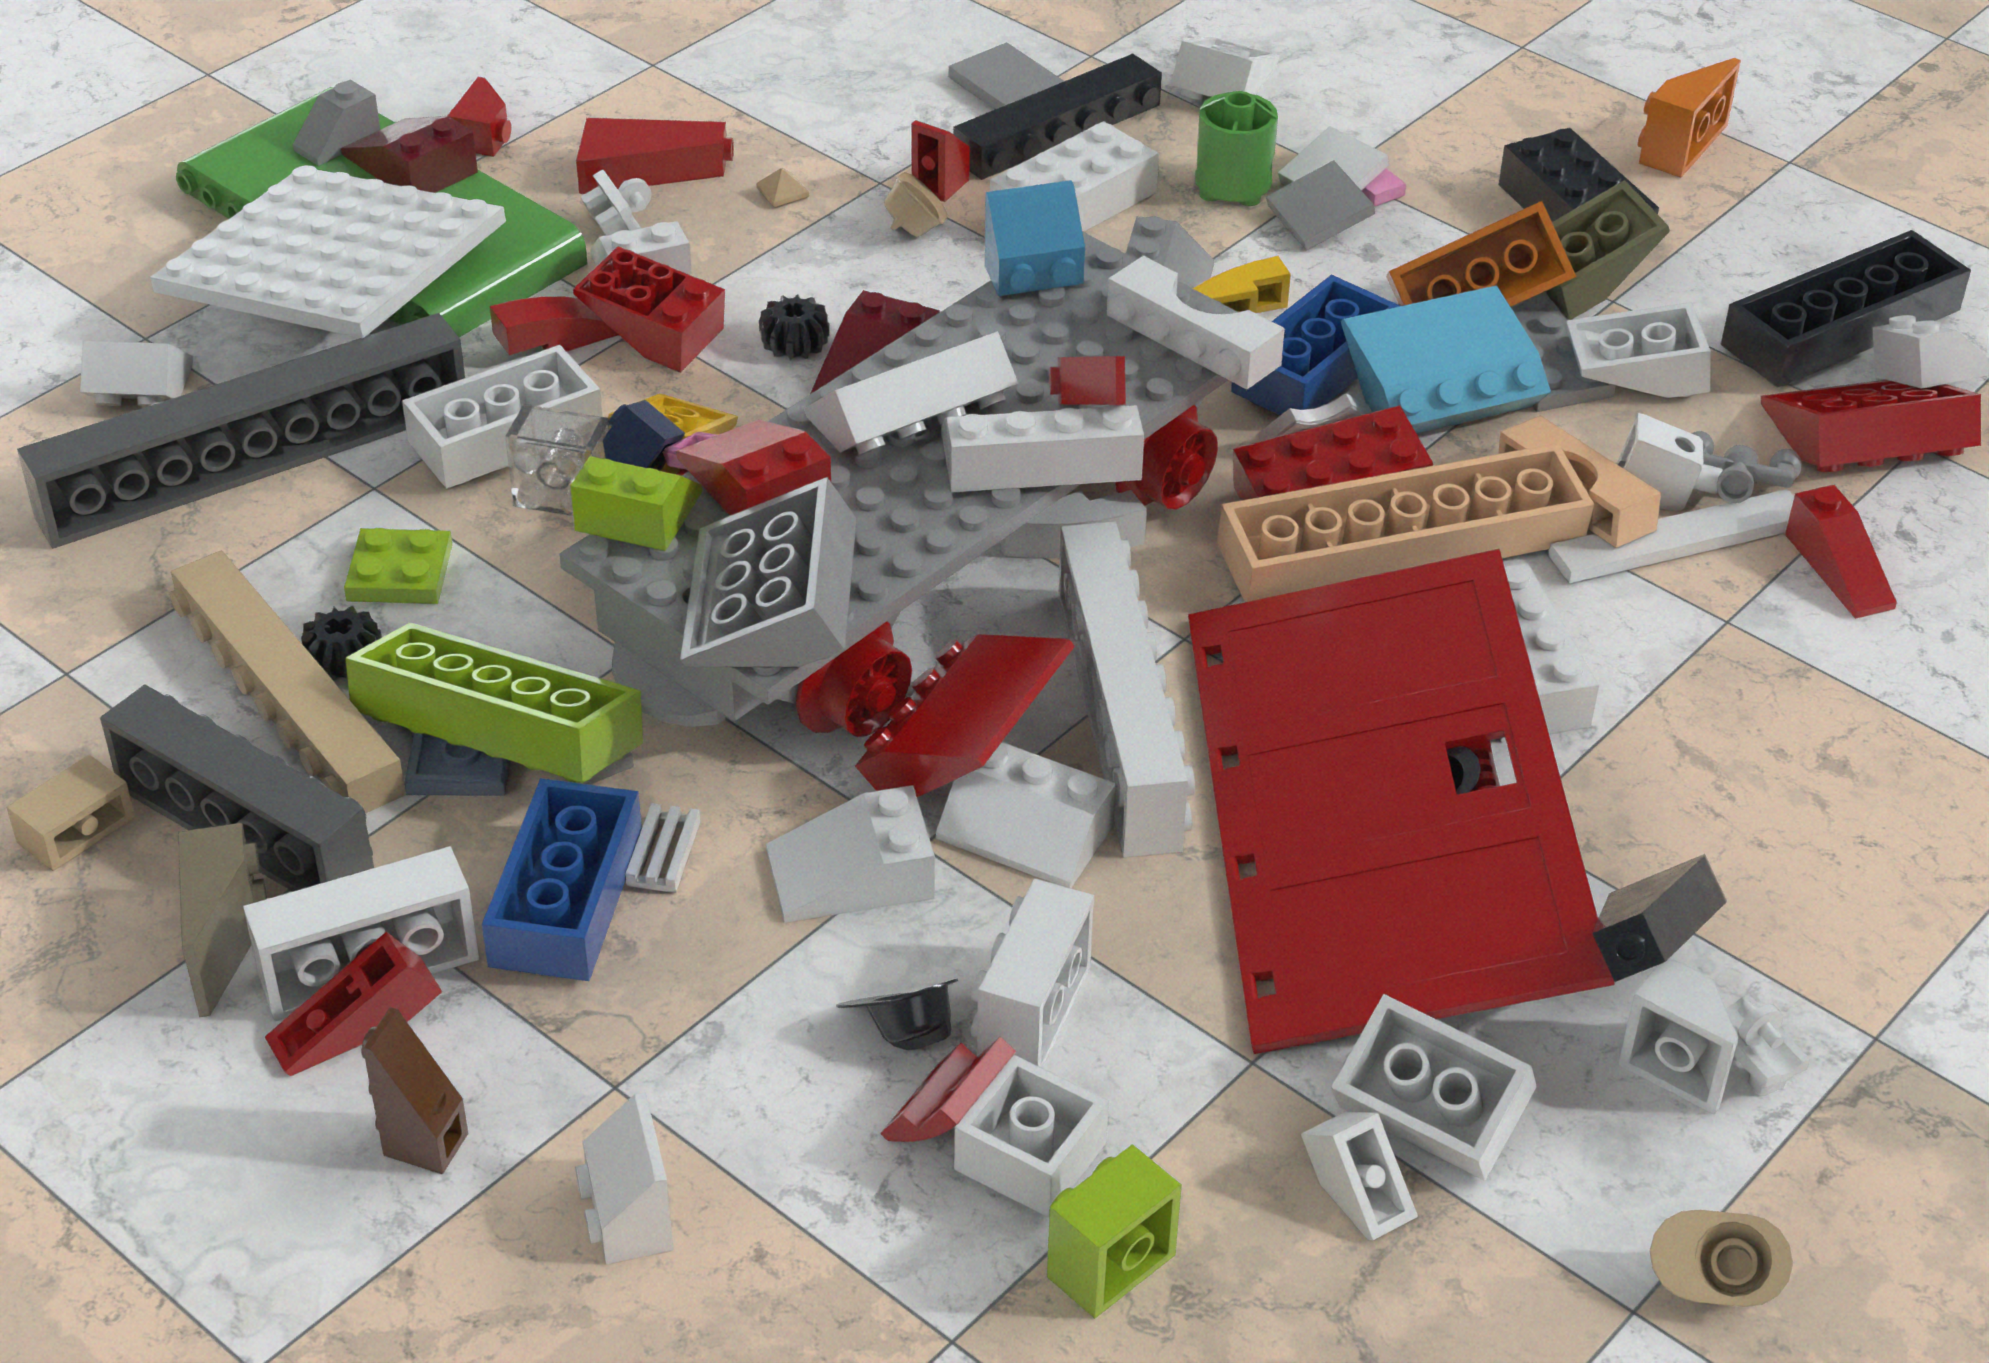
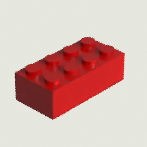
[1233,405,1433,501]

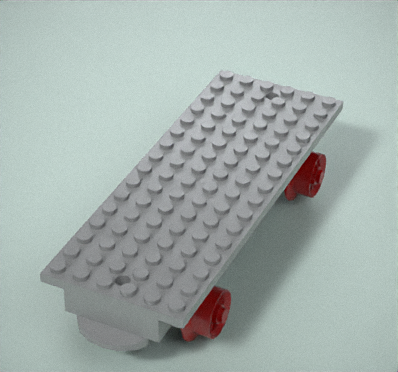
[559,231,1238,737]

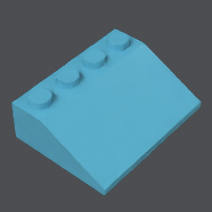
[1341,285,1551,434]

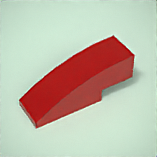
[489,296,618,356]

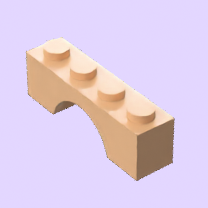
[1499,415,1661,548]

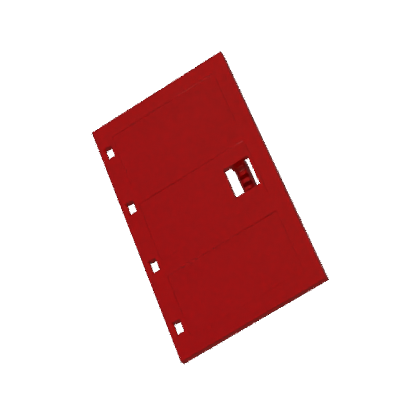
[1188,549,1615,1054]

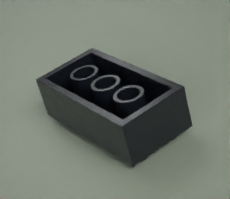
[1498,128,1659,222]

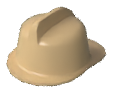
[884,172,948,237]
[1650,1210,1793,1307]

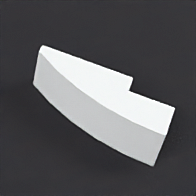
[1001,490,1147,558]

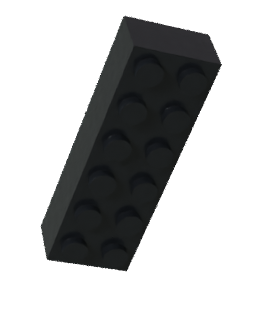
[1721,230,1971,388]

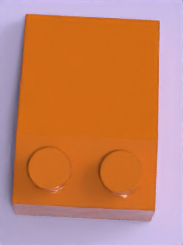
[1637,58,1741,178]

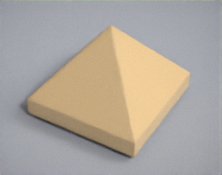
[756,168,809,207]

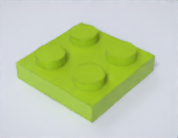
[344,528,453,604]

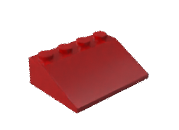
[1761,380,1981,472]
[855,634,1075,798]

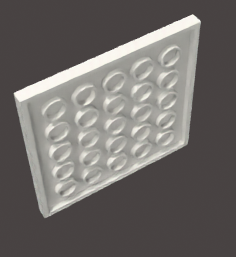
[150,166,506,339]

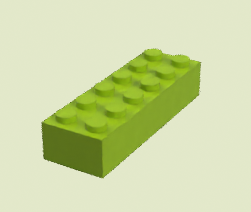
[346,622,643,783]

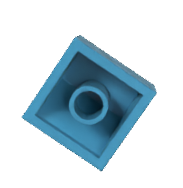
[984,180,1085,296]

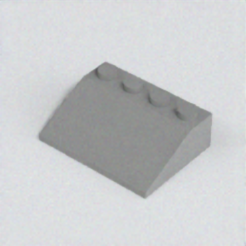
[680,477,856,667]

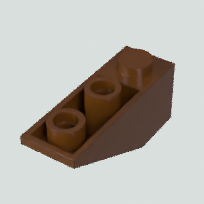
[361,1007,469,1174]

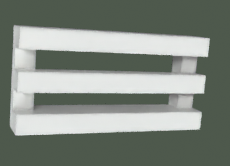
[625,803,700,893]

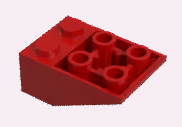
[573,246,725,373]

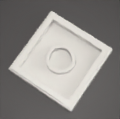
[1278,126,1389,190]

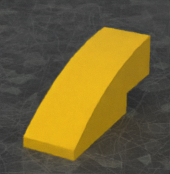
[1192,256,1291,314]

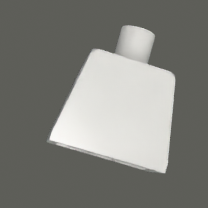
[1616,413,1723,511]

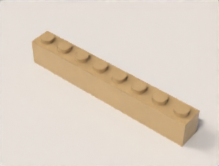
[170,550,406,813]

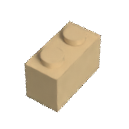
[6,754,135,871]

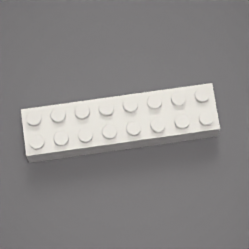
[1058,521,1195,858]

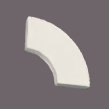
[1257,393,1372,441]

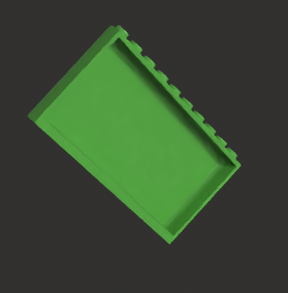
[176,87,588,337]

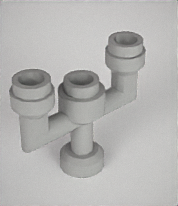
[1692,431,1802,503]

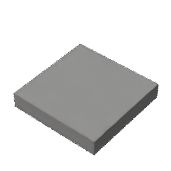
[1266,160,1375,251]

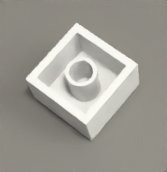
[954,1055,1109,1217]

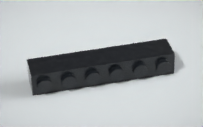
[953,53,1162,180]

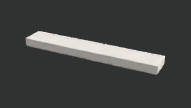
[1548,489,1794,584]

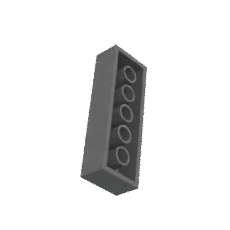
[100,684,374,892]

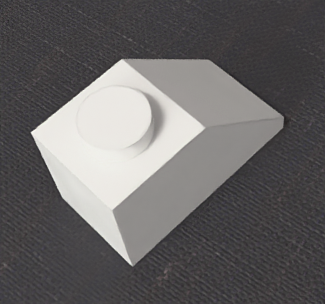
[1301,1112,1418,1240]

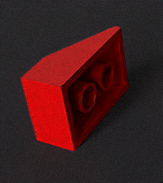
[676,419,831,516]

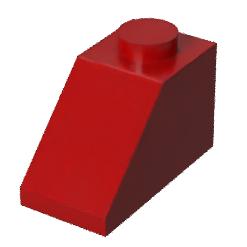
[447,77,512,157]
[911,120,970,202]

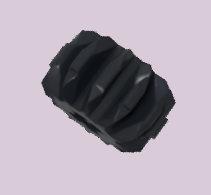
[759,294,830,361]
[301,606,382,681]

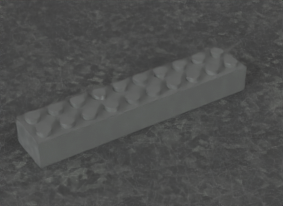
[17,313,465,549]

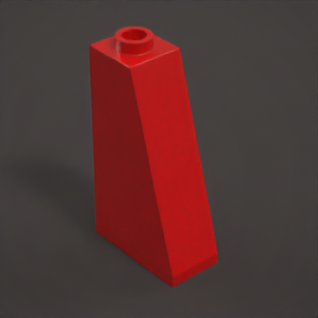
[576,117,734,194]

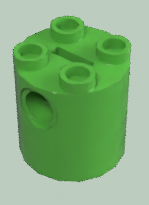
[1195,91,1278,206]

